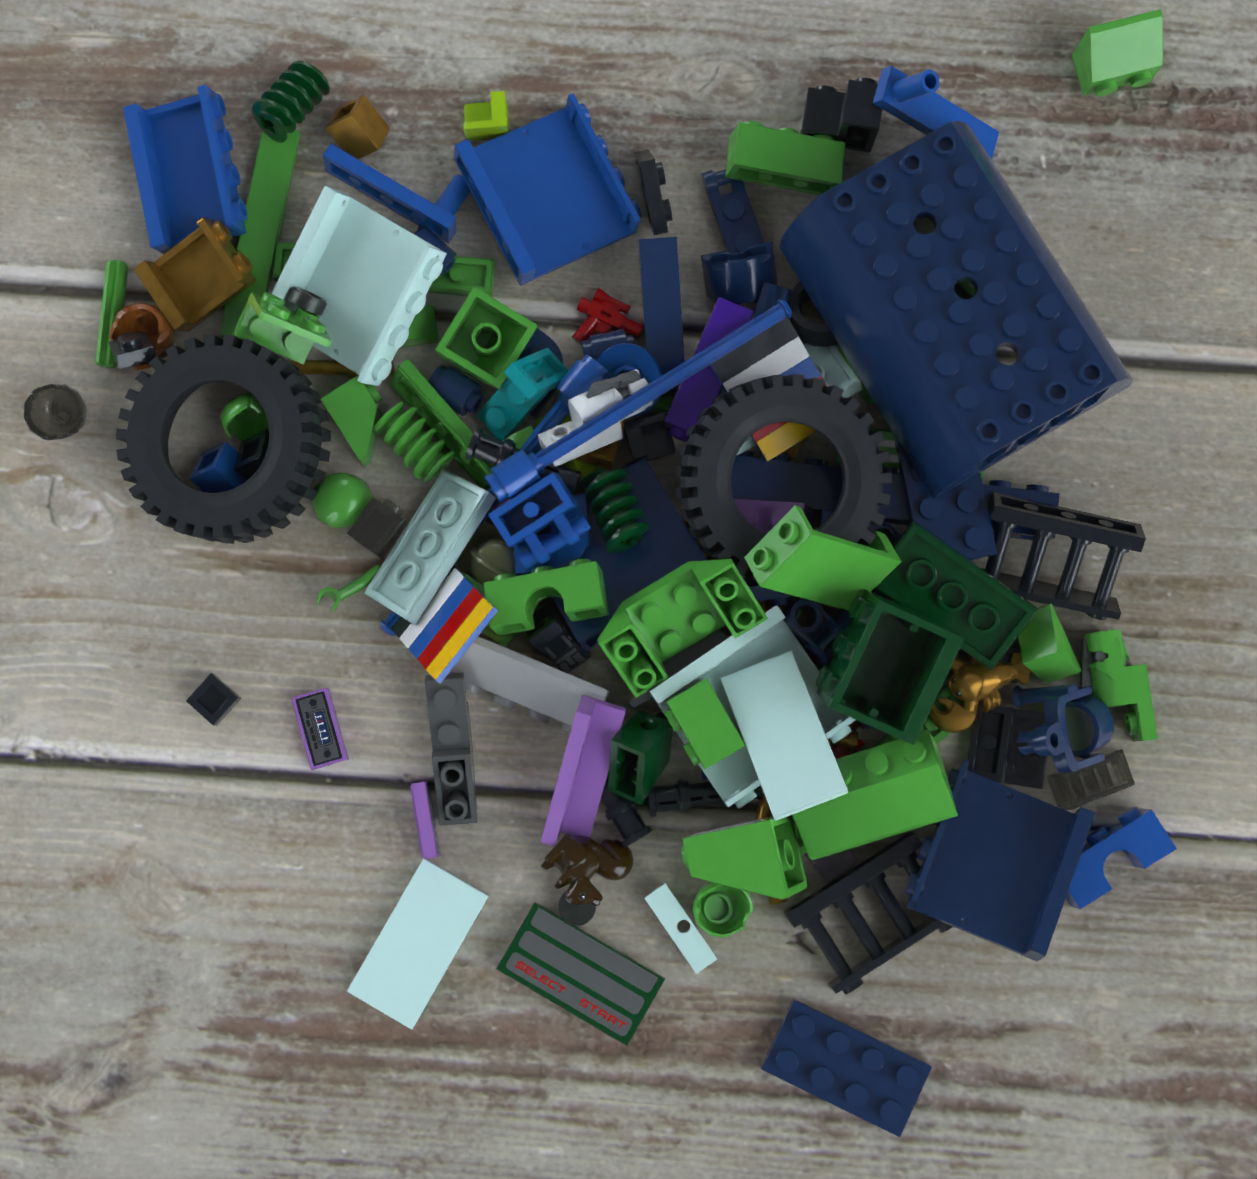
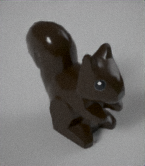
[541,834,634,906]

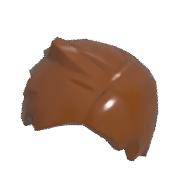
[109,303,175,370]

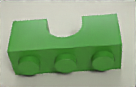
[484,559,609,636]

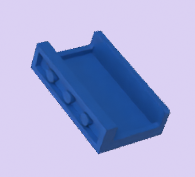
[123,84,248,254]

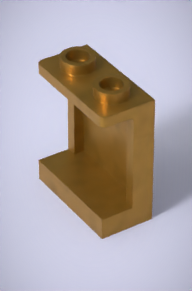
[133,217,256,332]

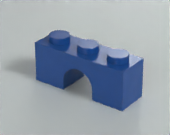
[1066,807,1177,909]

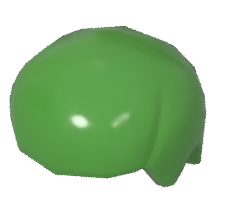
[220,393,269,441]
[312,473,373,528]
[692,882,753,938]

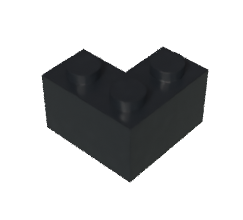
[800,78,882,153]

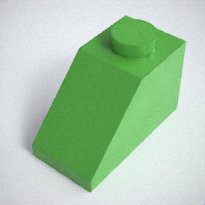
[320,375,383,467]

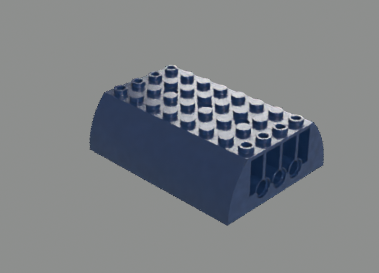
[779,121,1133,499]

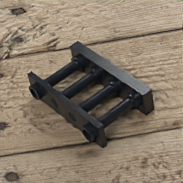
[982,492,1146,620]
[784,832,953,994]

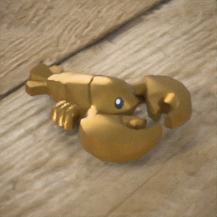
[929,653,1031,734]

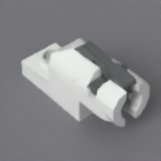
[538,369,653,467]

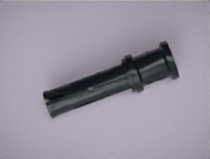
[466,427,582,495]
[601,772,653,848]
[647,779,762,817]

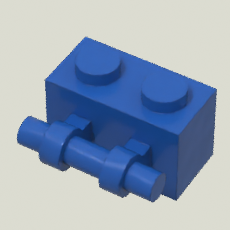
[488,472,591,569]

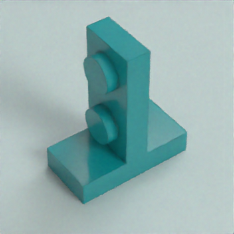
[476,348,568,440]

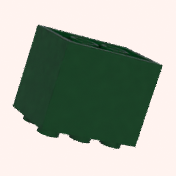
[816,589,964,745]

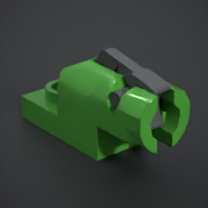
[1080,629,1158,742]

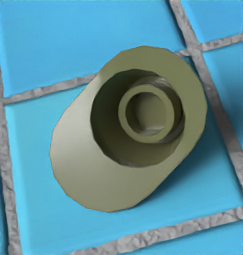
[457,522,516,586]

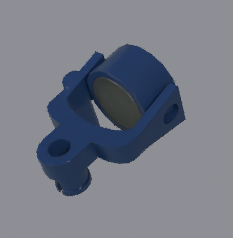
[1012,684,1114,773]

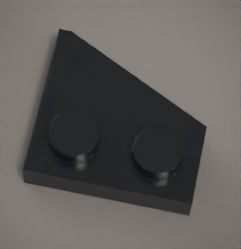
[634,149,673,235]

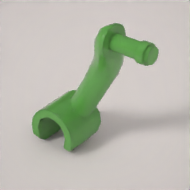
[316,564,381,613]

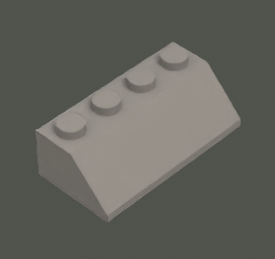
[453,636,609,733]

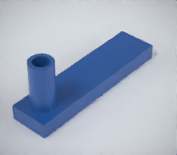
[873,66,999,160]
[323,144,470,243]

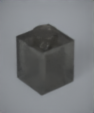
[347,497,408,559]

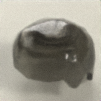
[24,384,87,441]

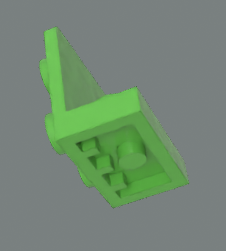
[233,292,332,364]

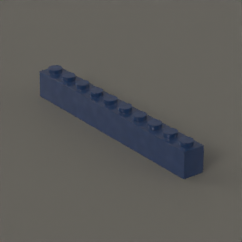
[731,451,1060,541]

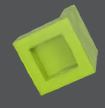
[463,91,509,141]

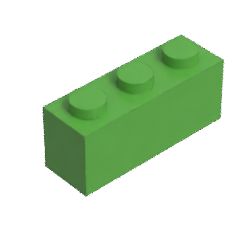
[725,121,845,195]

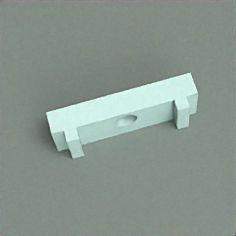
[644,883,717,974]

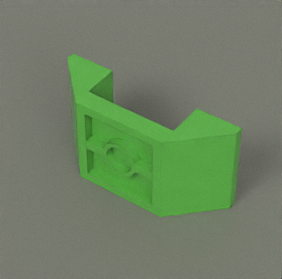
[597,559,768,698]

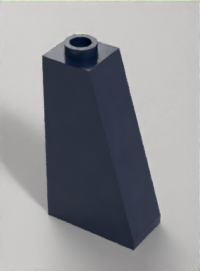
[639,237,685,393]

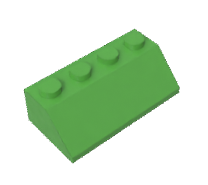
[793,730,958,861]

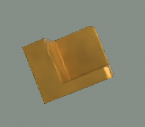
[325,95,390,159]

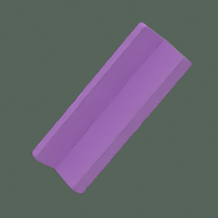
[540,695,626,847]

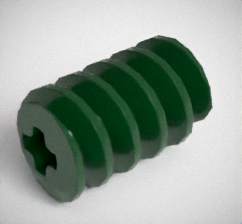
[252,61,330,143]
[580,469,650,553]

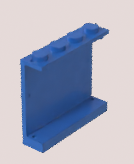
[454,93,642,286]

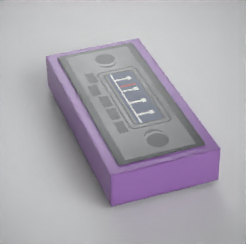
[291,688,349,770]
[410,781,441,859]

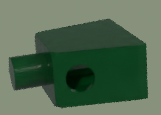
[608,711,673,805]

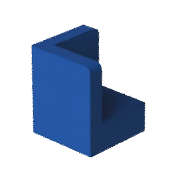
[190,441,247,493]

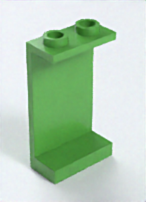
[744,505,902,611]

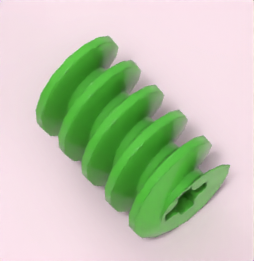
[374,402,456,483]

